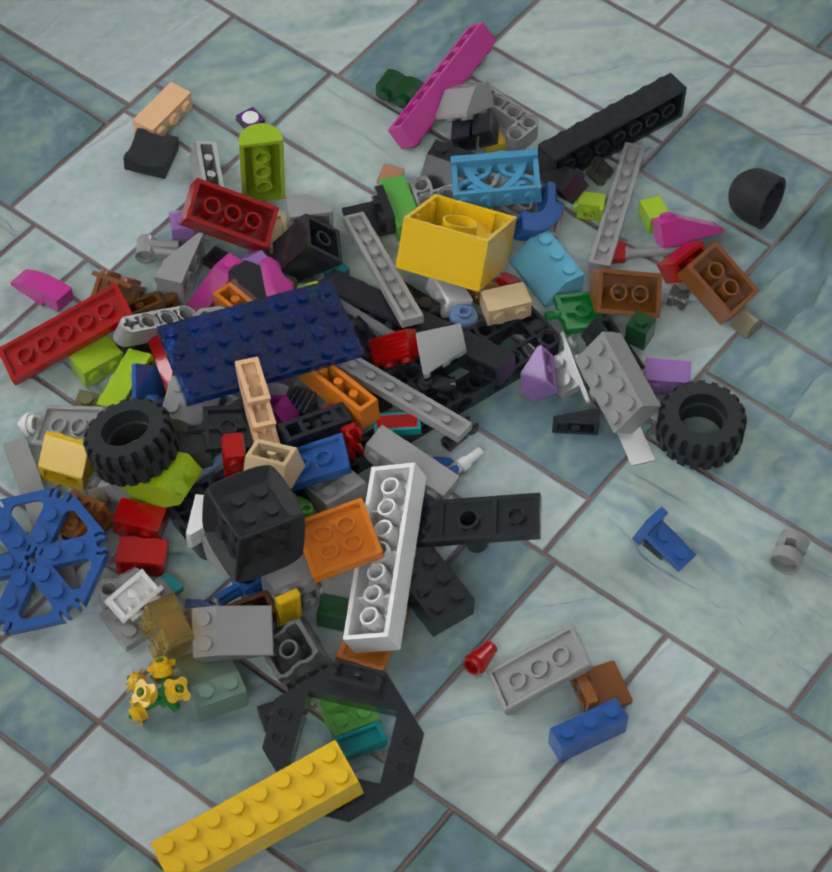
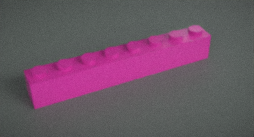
[387,21,496,150]

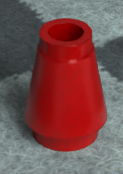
[464,641,497,676]

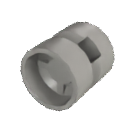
[769,529,810,575]

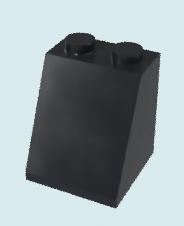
[272,213,343,282]
[228,260,298,313]

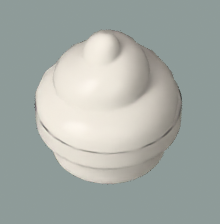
[17,412,41,436]

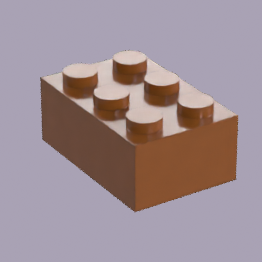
[677,241,760,325]

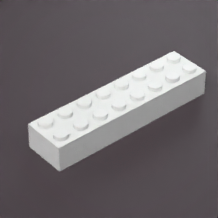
[343,462,426,653]

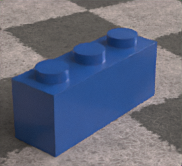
[548,698,629,763]

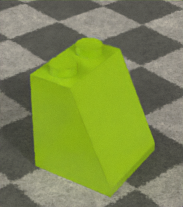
[122,452,203,508]

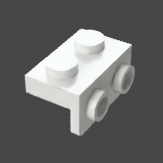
[104,569,164,624]

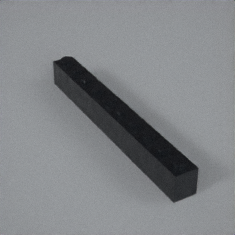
[318,268,516,386]

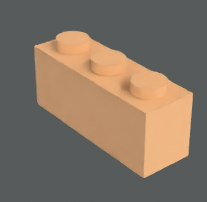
[132,82,192,136]

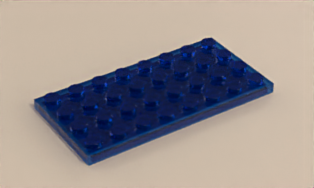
[157,279,364,407]

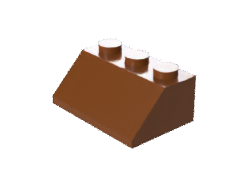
[589,268,663,318]

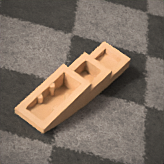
[235,357,280,444]

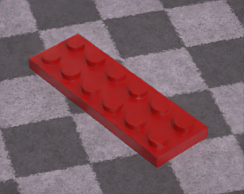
[0,283,133,386]

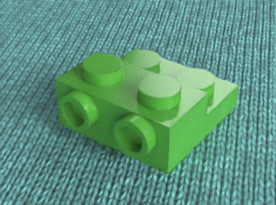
[315,698,381,738]

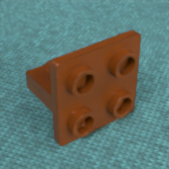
[90,268,147,303]

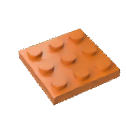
[303,497,385,583]

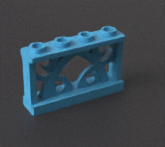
[450,149,542,207]

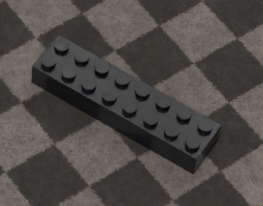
[538,73,687,175]

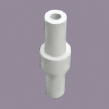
[455,446,484,474]

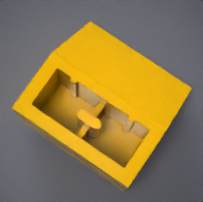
[38,431,95,492]

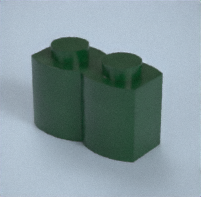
[376,69,424,108]

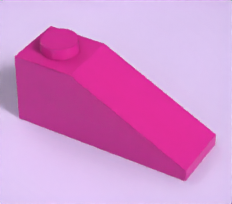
[652,212,724,249]
[186,253,243,312]

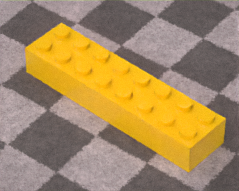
[150,740,364,872]

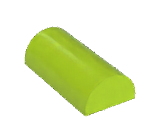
[239,123,286,202]

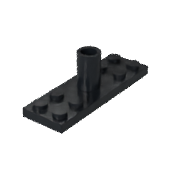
[416,492,542,553]

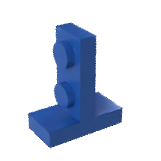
[632,506,697,572]

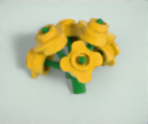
[126,656,191,727]

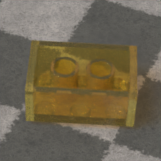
[138,592,195,660]

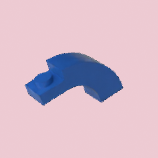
[513,181,563,241]

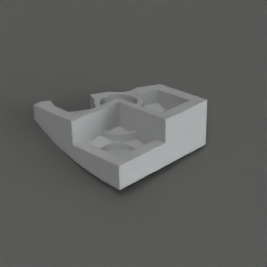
[416,323,467,379]

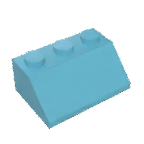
[510,230,584,308]

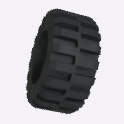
[655,380,747,470]
[83,398,180,487]

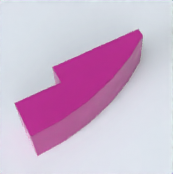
[10,269,74,313]

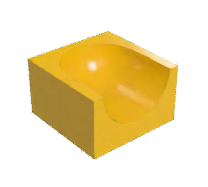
[395,194,517,292]

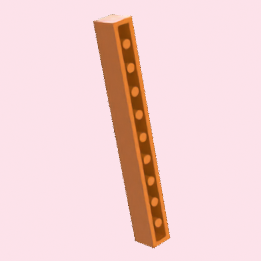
[212,282,380,430]

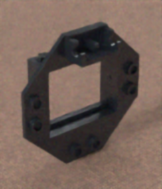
[262,660,424,823]

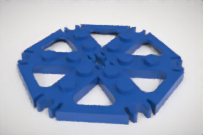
[0,488,109,635]

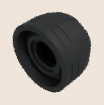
[728,168,786,229]

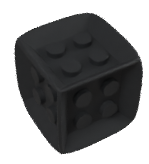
[202,465,306,582]

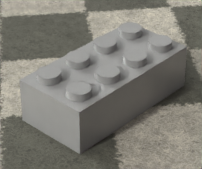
[575,331,661,434]

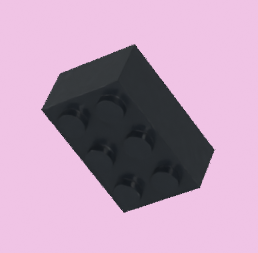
[407,547,475,637]

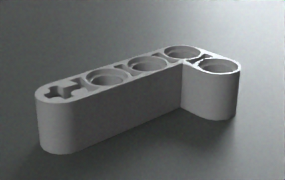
[486,86,539,151]
[411,172,501,206]
[113,305,196,352]

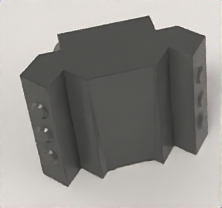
[265,616,334,692]

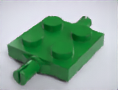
[544,291,606,335]

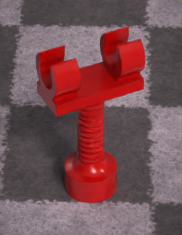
[321,403,364,460]

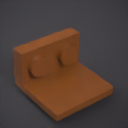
[60,490,113,539]
[570,661,633,712]

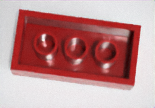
[179,177,279,252]

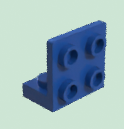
[131,363,165,405]

